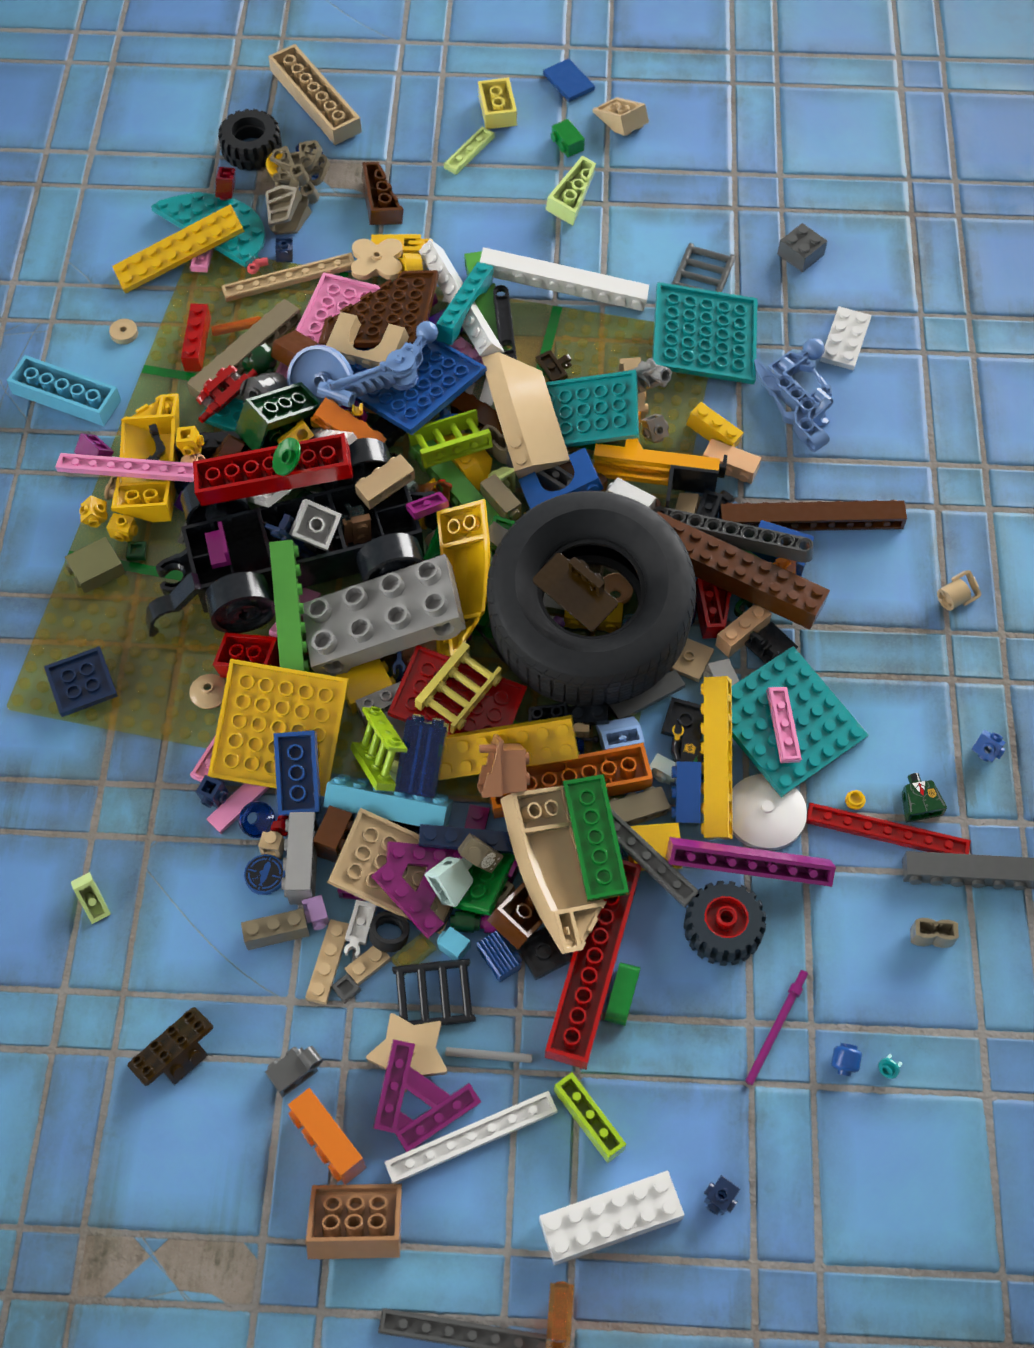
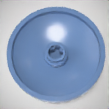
[287,345,353,406]

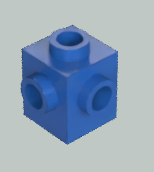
[971,730,1006,762]

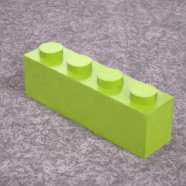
[554,1072,627,1164]

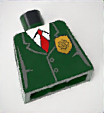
[902,773,947,823]

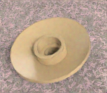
[189,674,226,709]

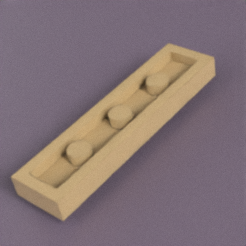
[305,919,349,1005]

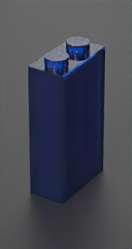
[394,714,449,799]

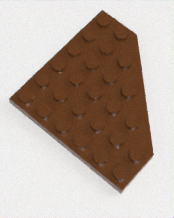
[318,270,439,348]

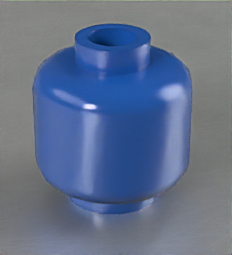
[831,1043,862,1077]

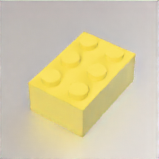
[478,78,517,129]

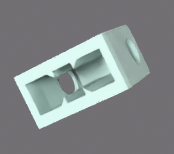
[424,857,473,907]

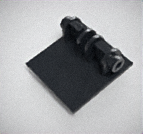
[744,622,798,664]

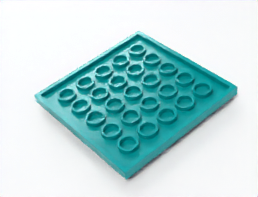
[652,282,758,385]
[732,646,869,798]

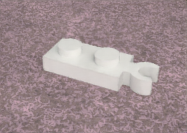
[344,900,377,958]

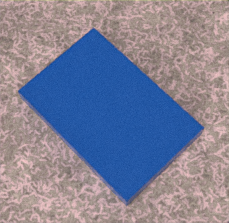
[543,58,595,102]

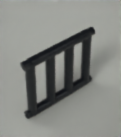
[392,959,476,1026]

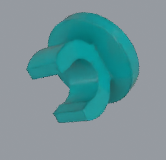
[878,1054,902,1079]

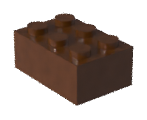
[487,882,543,950]

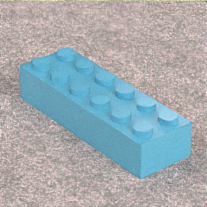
[6,355,121,426]
[323,774,453,826]

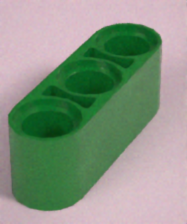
[605,962,641,1026]

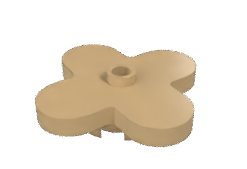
[351,238,403,280]

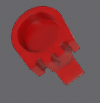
[270,816,289,836]

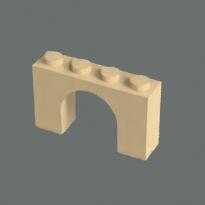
[326,312,409,369]

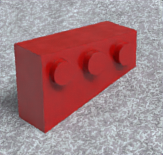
[696,578,731,639]

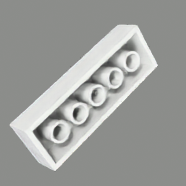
[539,1171,684,1266]

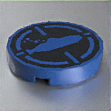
[244,854,286,895]

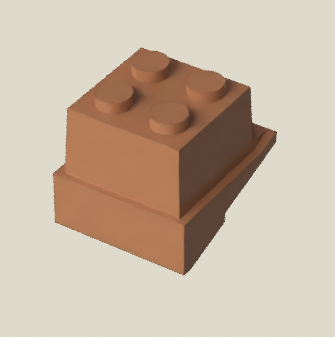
[477,734,530,798]

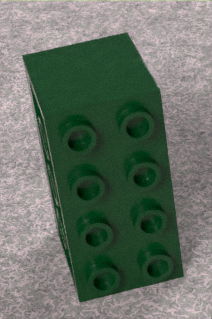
[235,382,321,450]

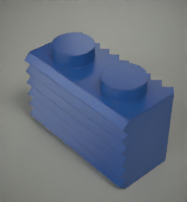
[476,930,522,983]

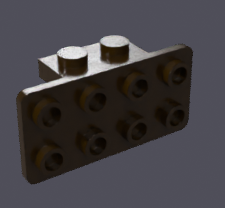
[533,553,618,631]
[127,1007,214,1086]

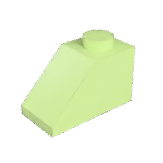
[488,467,516,493]
[71,872,111,924]

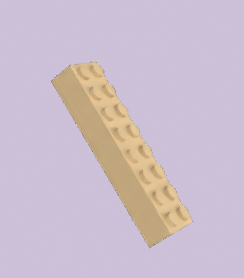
[268,44,362,145]

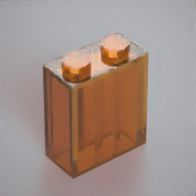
[546,1281,574,1348]

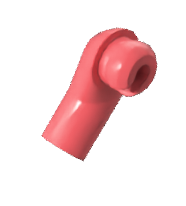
[247,257,269,274]

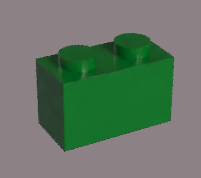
[551,119,585,157]

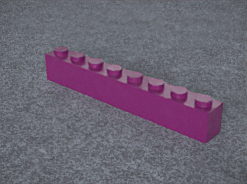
[666,837,836,887]

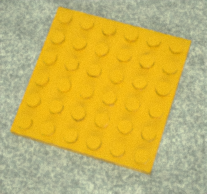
[208,659,349,797]

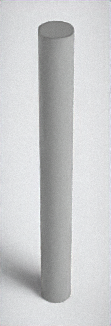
[445,1047,532,1063]

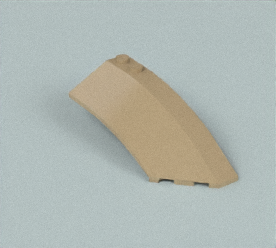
[482,352,570,479]
[500,786,607,954]

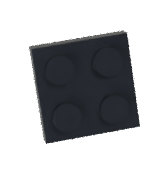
[661,697,704,740]
[518,927,572,981]

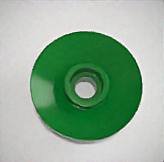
[272,438,301,476]

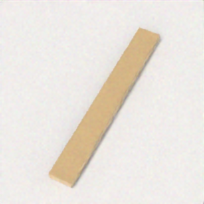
[221,252,355,302]

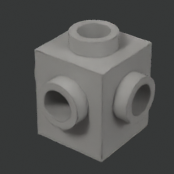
[640,414,669,443]

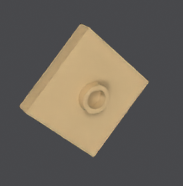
[670,638,714,682]

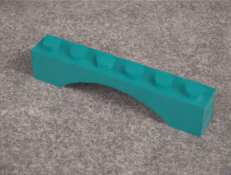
[436,262,494,345]

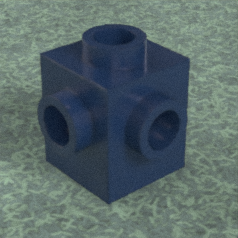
[195,775,229,808]
[704,1175,740,1216]

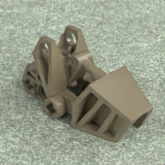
[265,140,330,235]

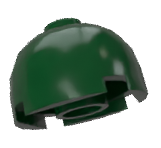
[242,344,277,377]

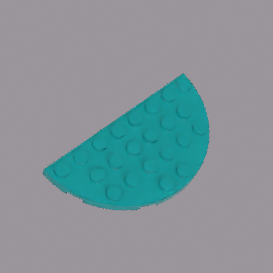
[151,192,265,268]

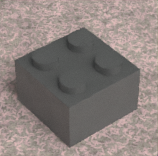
[777,223,827,272]

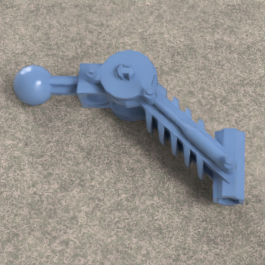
[316,321,438,407]

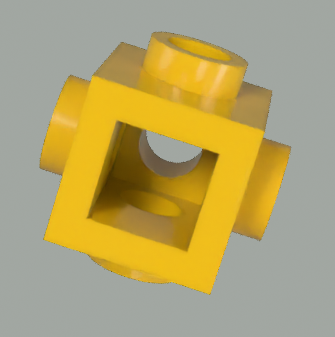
[176,426,204,456]
[79,495,108,528]
[106,513,138,542]

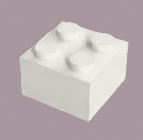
[289,499,342,550]

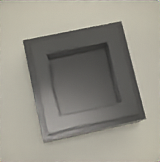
[331,973,361,1004]

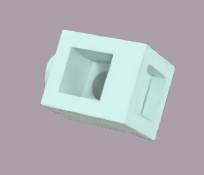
[650,753,675,785]

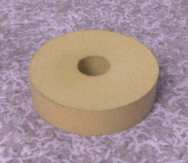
[109,319,138,344]

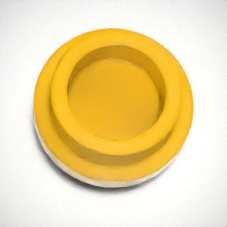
[845,790,866,810]

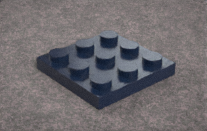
[44,646,118,717]

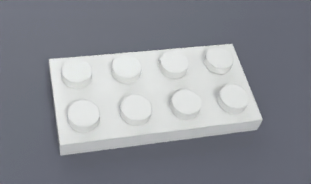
[820,306,872,371]

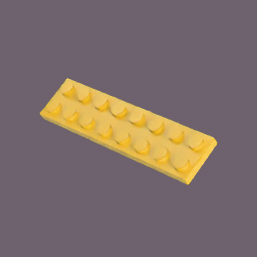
[112,204,245,294]

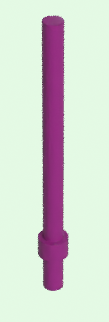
[745,970,808,1085]

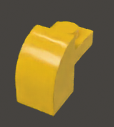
[398,253,423,272]

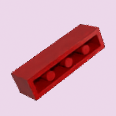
[181,303,211,372]

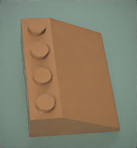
[306,1184,402,1259]

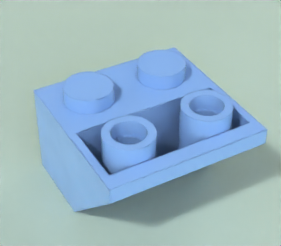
[596,716,645,750]

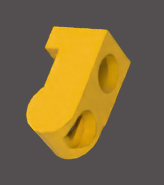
[277,420,314,444]

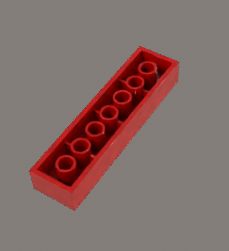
[193,433,353,506]

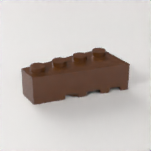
[362,162,404,225]

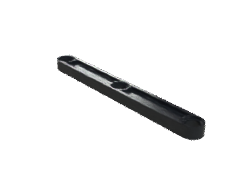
[493,285,517,360]

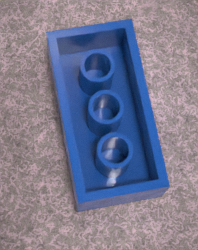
[273,730,322,816]

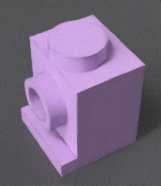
[301,895,329,930]

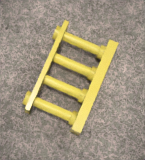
[415,642,502,734]

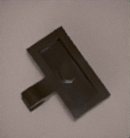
[535,350,572,382]

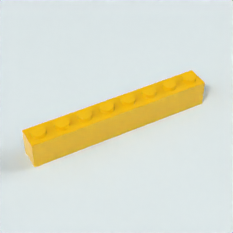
[701,676,733,840]

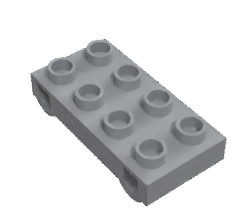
[303,554,466,676]

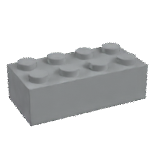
[282,812,319,905]

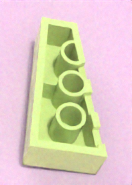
[546,156,596,226]

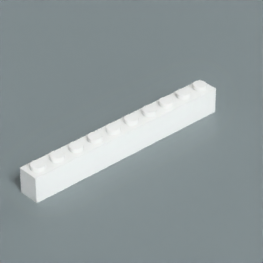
[419,240,505,357]
[480,247,649,311]

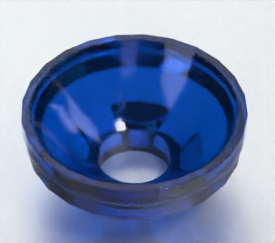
[239,801,275,838]

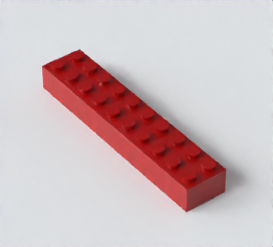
[545,860,641,1070]

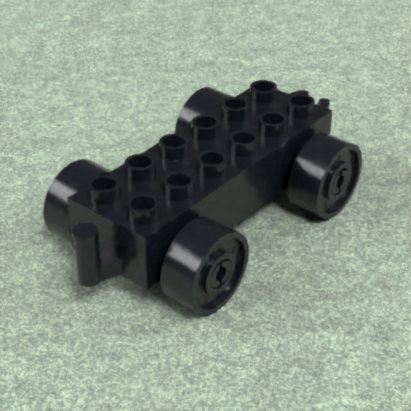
[156,438,438,634]

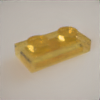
[390,933,436,976]

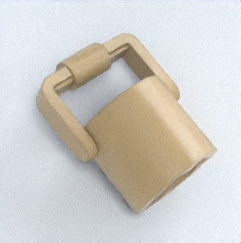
[937,570,981,611]

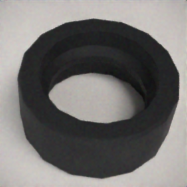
[369,911,410,953]

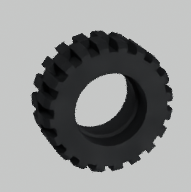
[218,109,282,171]

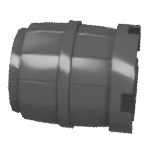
[240,372,288,404]

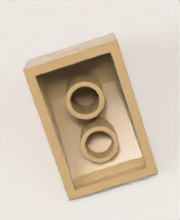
[592,97,649,136]

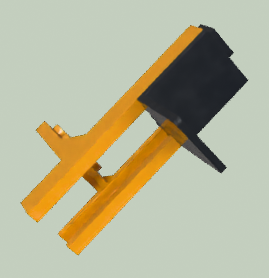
[594,411,728,508]

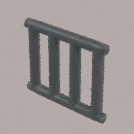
[672,243,736,292]

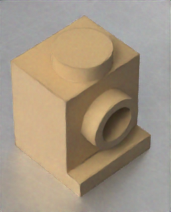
[258,831,285,859]

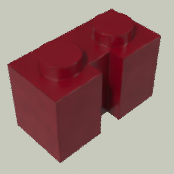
[215,167,236,200]

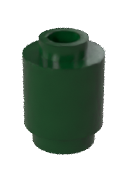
[450,911,480,933]

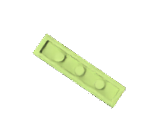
[443,127,495,175]

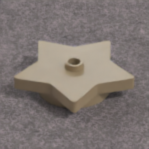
[366,1013,447,1094]

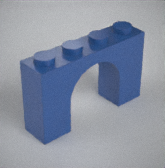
[518,448,604,509]

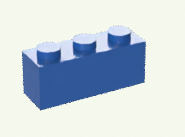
[671,761,701,824]

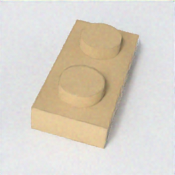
[344,946,391,986]

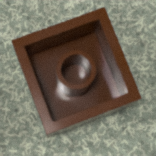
[313,805,354,863]

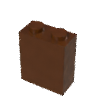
[271,330,319,367]

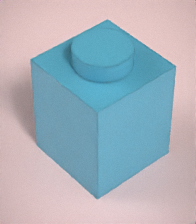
[437,927,471,960]

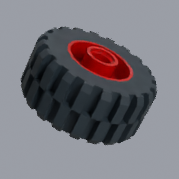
[684,881,766,966]

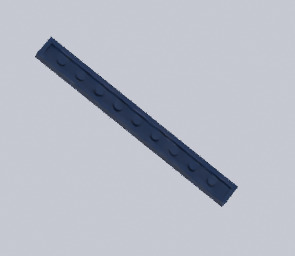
[418,824,623,860]

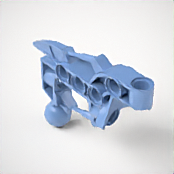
[754,338,833,452]

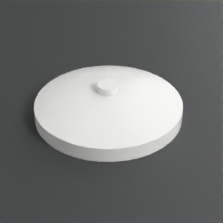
[732,774,807,851]

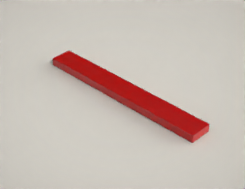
[806,803,971,854]

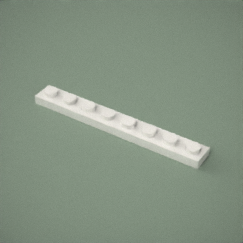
[385,1091,557,1185]

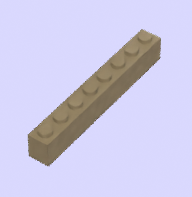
[187,299,301,398]

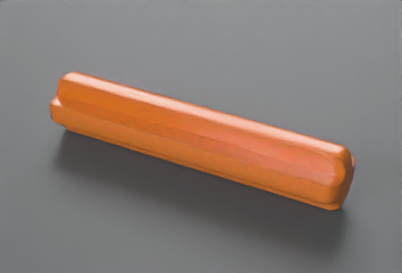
[211,316,261,336]

